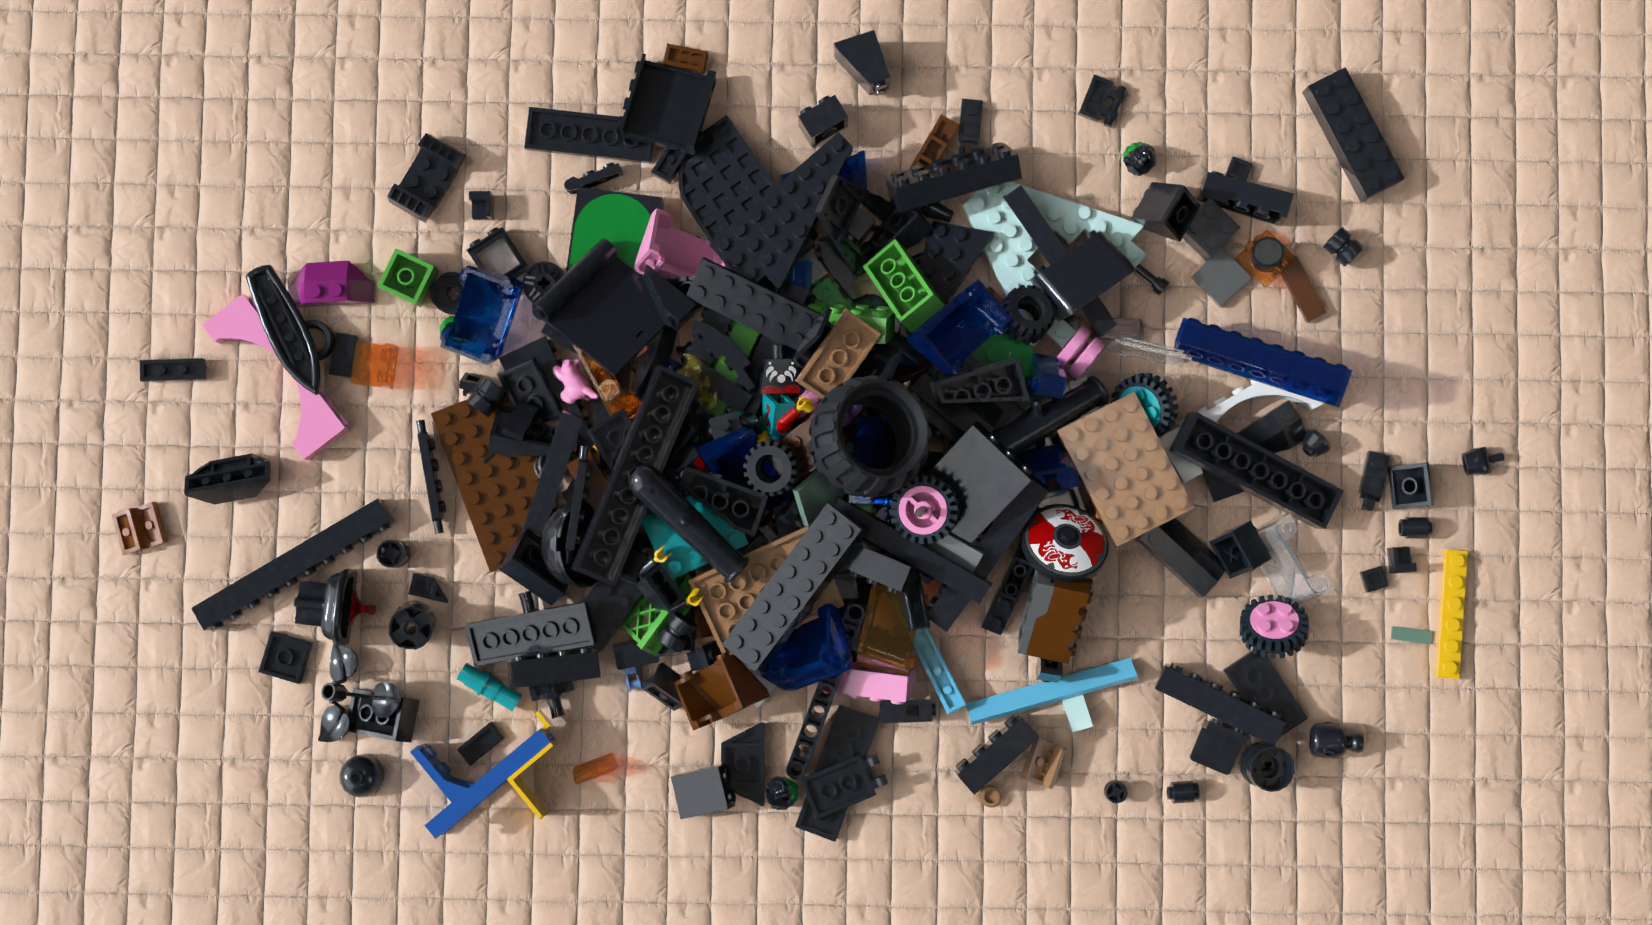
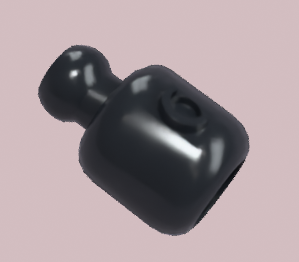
[1309,722,1364,759]

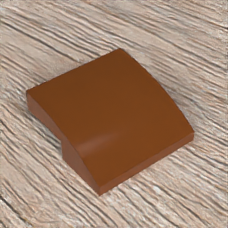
[112,502,168,555]

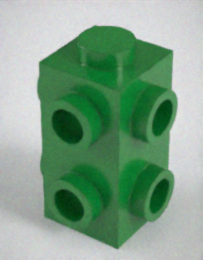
[811,278,853,307]

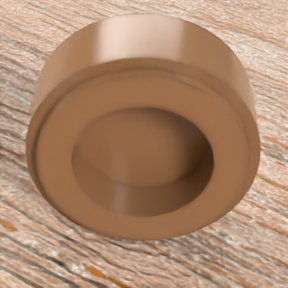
[979,785,1001,808]

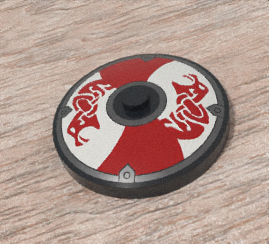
[1021,504,1109,583]

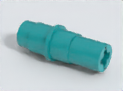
[457,662,522,711]

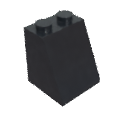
[834,30,890,96]
[1131,182,1201,242]

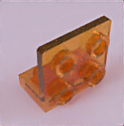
[350,342,399,389]

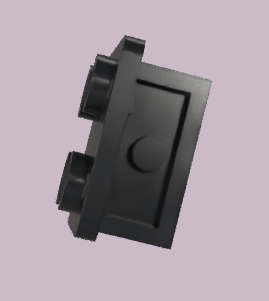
[1190,718,1249,775]

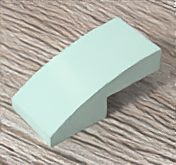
[1061,695,1093,732]

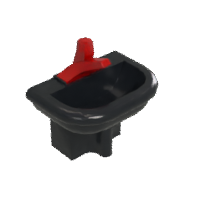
[294,568,376,646]

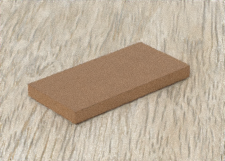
[795,308,882,399]

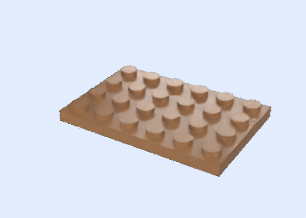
[1056,392,1194,547]
[688,526,844,655]

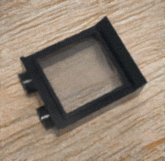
[466,227,529,295]

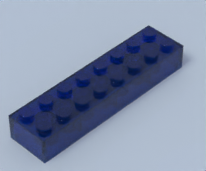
[1173,317,1352,408]

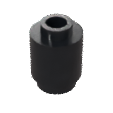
[1398,517,1432,539]
[1166,780,1200,804]

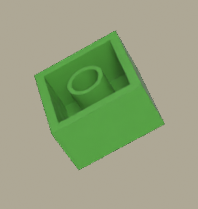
[377,248,439,308]

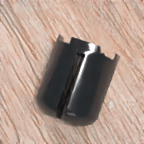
[389,600,436,650]

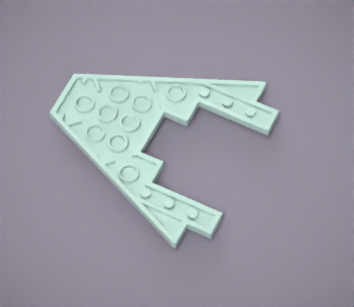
[963,182,1147,349]

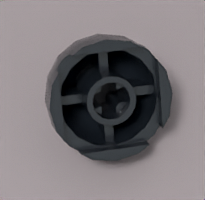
[339,754,385,798]

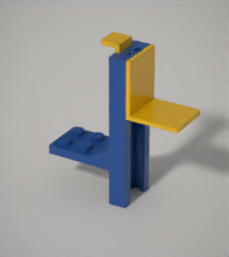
[410,710,559,839]

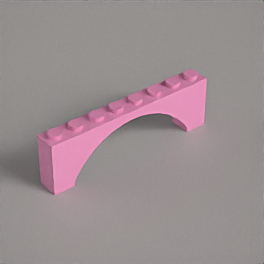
[202,294,350,461]

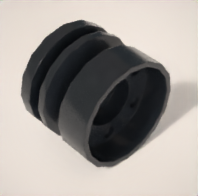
[522,261,565,303]
[1239,742,1295,792]

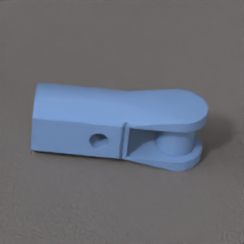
[624,666,642,692]

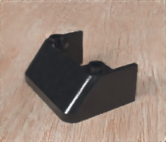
[793,308,903,381]

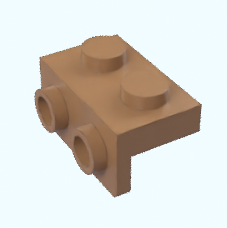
[1021,738,1066,789]

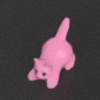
[553,359,599,404]

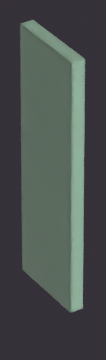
[1391,626,1433,644]

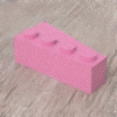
[822,663,917,704]

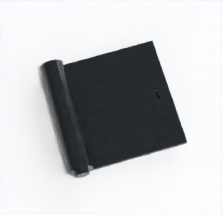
[532,238,666,377]

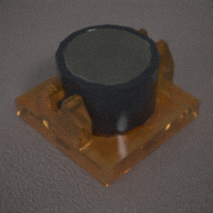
[1236,229,1297,288]

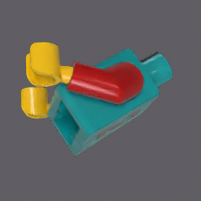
[762,393,814,440]

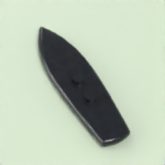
[246,264,320,395]

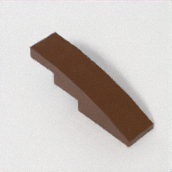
[909,114,960,170]

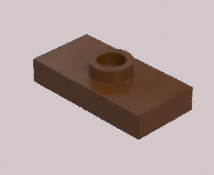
[663,43,709,74]

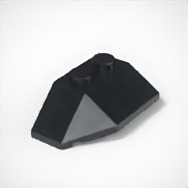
[184,453,271,505]

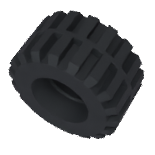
[997,285,1056,345]
[743,439,804,496]

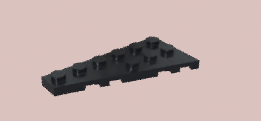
[898,221,995,344]

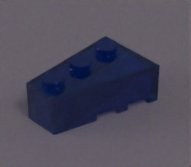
[1024,352,1067,400]

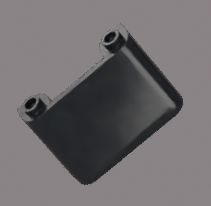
[1030,229,1136,322]

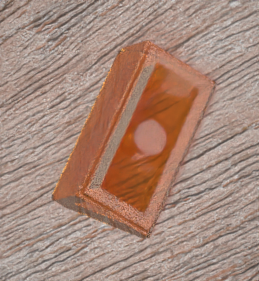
[573,753,618,784]

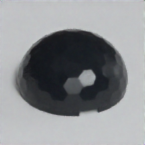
[541,502,598,588]

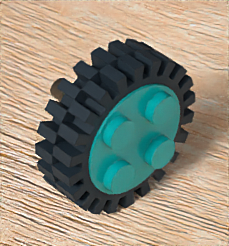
[1110,373,1179,437]

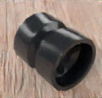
[1323,226,1364,267]
[467,377,507,417]
[376,540,410,568]
[658,612,698,653]

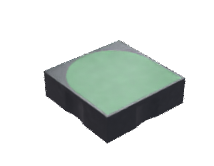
[566,187,664,277]

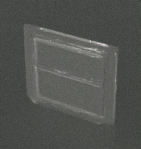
[1106,337,1192,368]

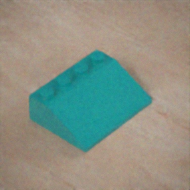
[642,495,749,579]

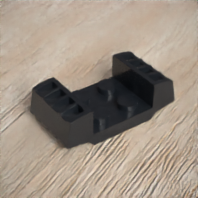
[387,133,467,223]

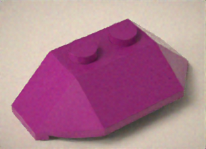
[288,261,374,308]

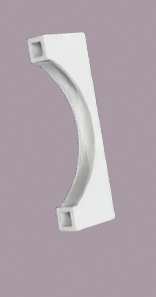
[1159,354,1332,484]

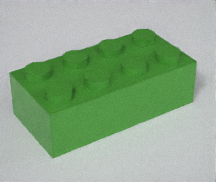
[863,239,946,333]
[808,301,896,344]

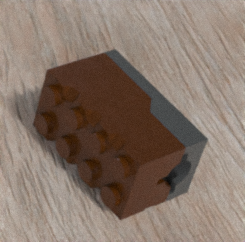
[1017,570,1093,664]

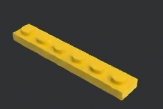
[1435,549,1468,679]

